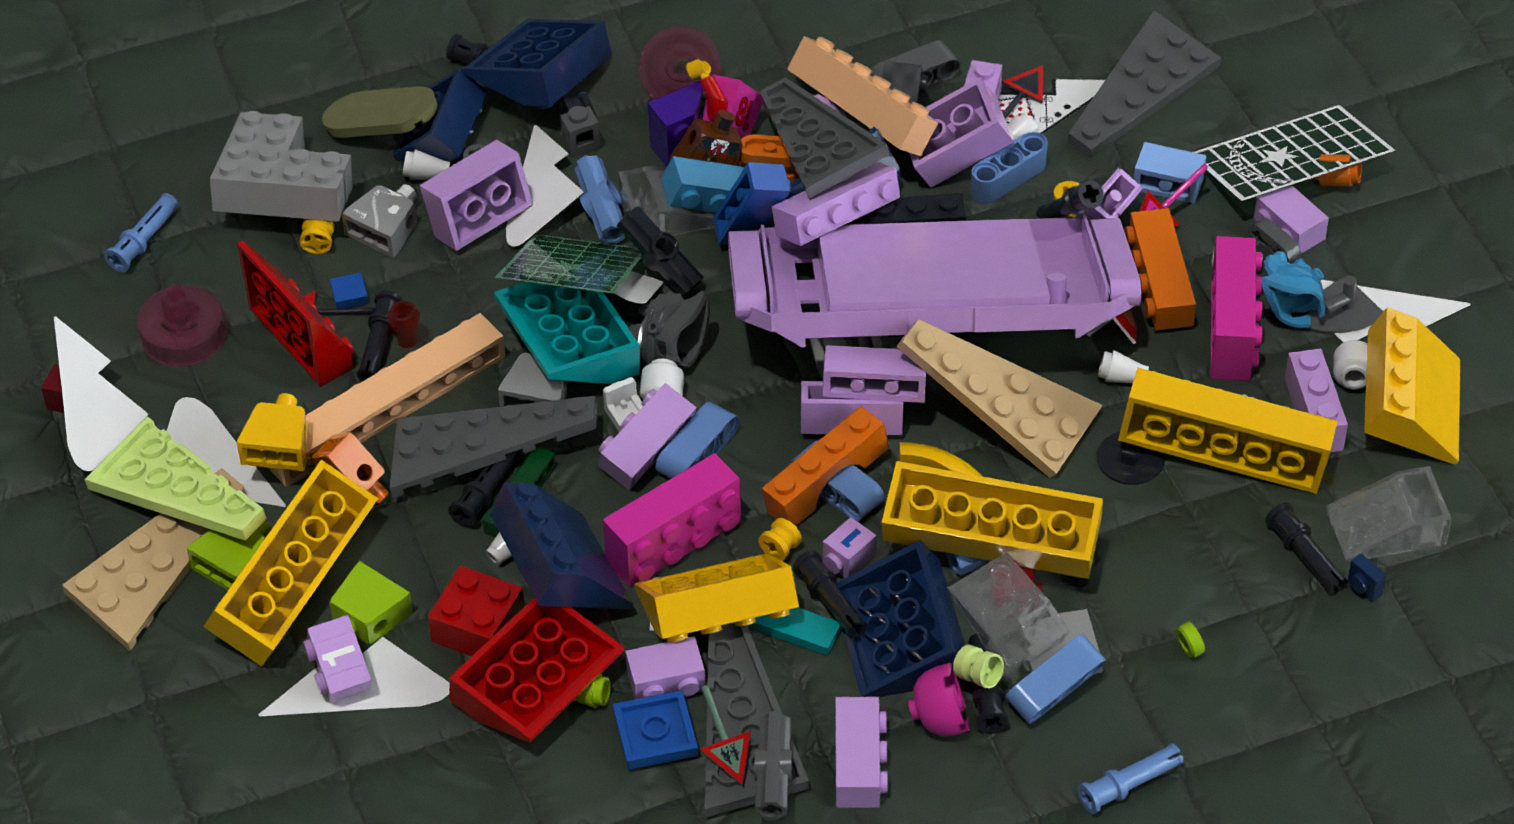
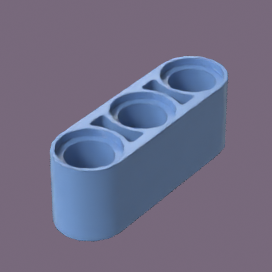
[971,132,1048,204]
[655,401,740,479]
[790,440,885,522]
[1005,634,1106,724]

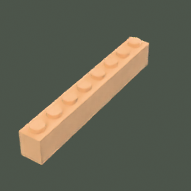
[268,313,506,488]

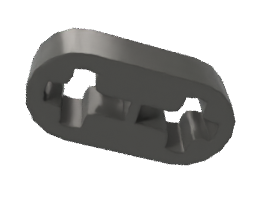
[1248,218,1301,264]

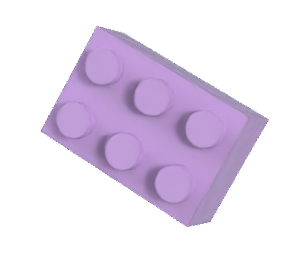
[909,77,1014,187]
[419,140,533,251]

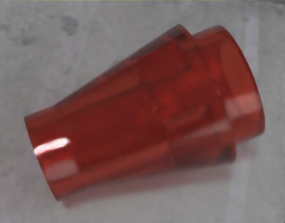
[387,301,420,349]

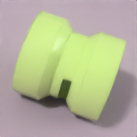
[953,644,1004,689]

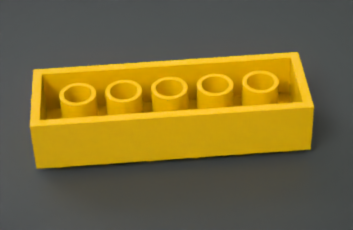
[1118,367,1338,494]
[203,459,378,667]
[882,461,1103,579]

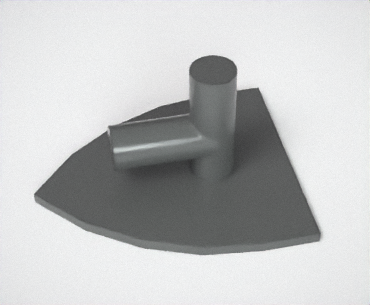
[1306,275,1383,333]

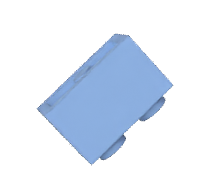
[1134,142,1207,204]

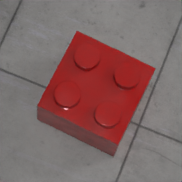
[428,565,525,656]

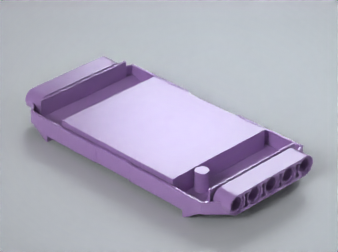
[728,214,1141,347]

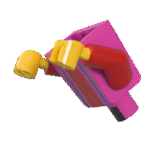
[686,59,763,139]

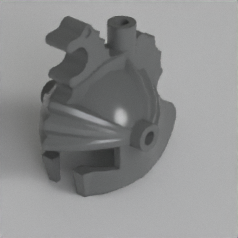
[627,291,710,368]

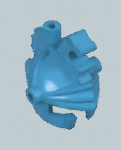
[1261,251,1325,328]

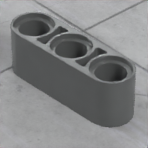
[870,40,961,89]

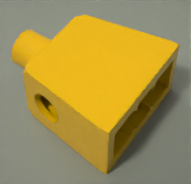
[237,393,308,471]

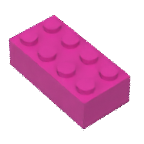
[1210,236,1262,381]
[602,453,741,588]

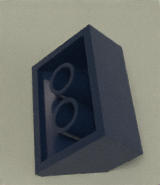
[393,68,487,163]

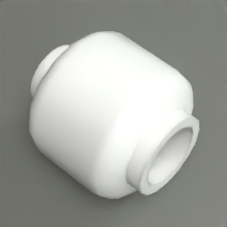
[1333,340,1367,390]
[639,359,685,400]

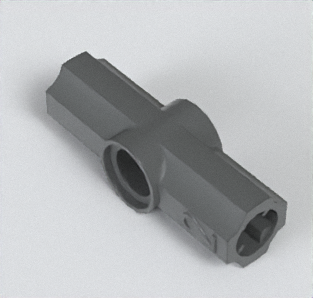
[754,711,792,820]

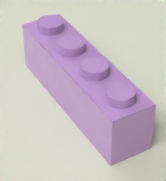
[772,162,900,246]

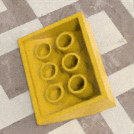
[1364,307,1460,465]
[634,553,799,642]

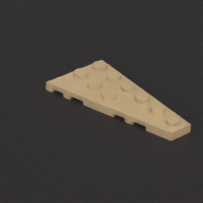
[896,319,1103,478]
[62,468,245,651]

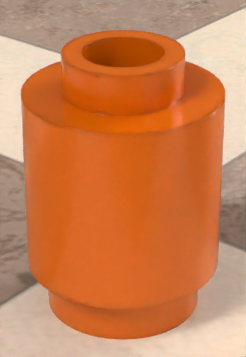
[1313,154,1362,187]

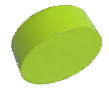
[1175,621,1205,658]

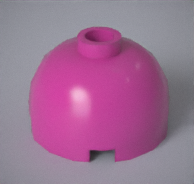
[908,663,970,737]

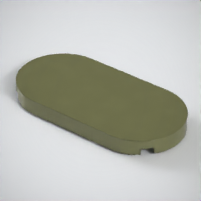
[322,86,438,138]

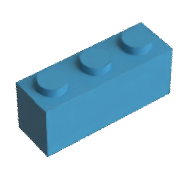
[661,156,745,213]

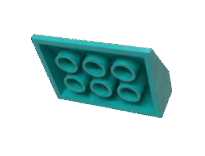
[494,268,640,384]

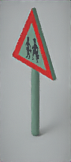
[700,685,751,786]

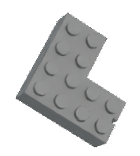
[210,111,353,221]

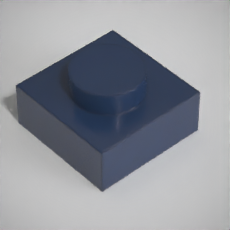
[1348,553,1386,603]

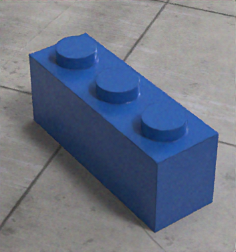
[713,162,791,245]

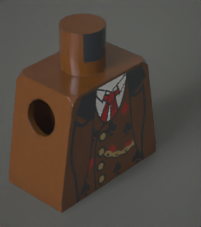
[669,110,742,166]

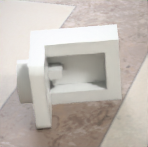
[603,377,643,432]

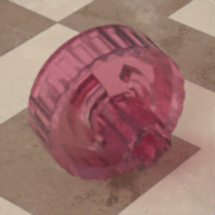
[639,25,722,99]
[137,284,226,366]

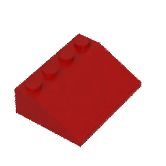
[237,240,354,387]
[449,598,625,743]

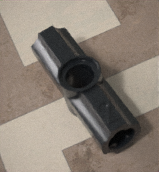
[616,206,704,297]

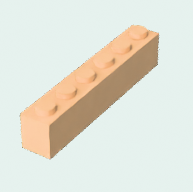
[787,36,938,156]

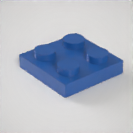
[613,690,698,770]

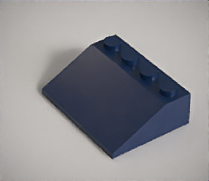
[463,19,612,109]
[490,482,633,609]
[836,540,965,697]

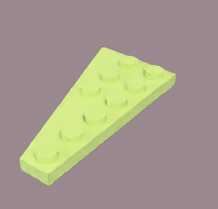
[84,416,266,541]

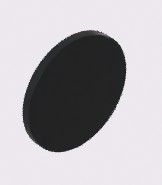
[1097,431,1165,485]

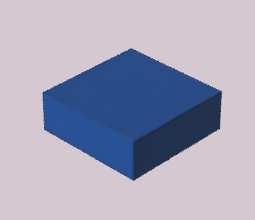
[329,273,369,308]

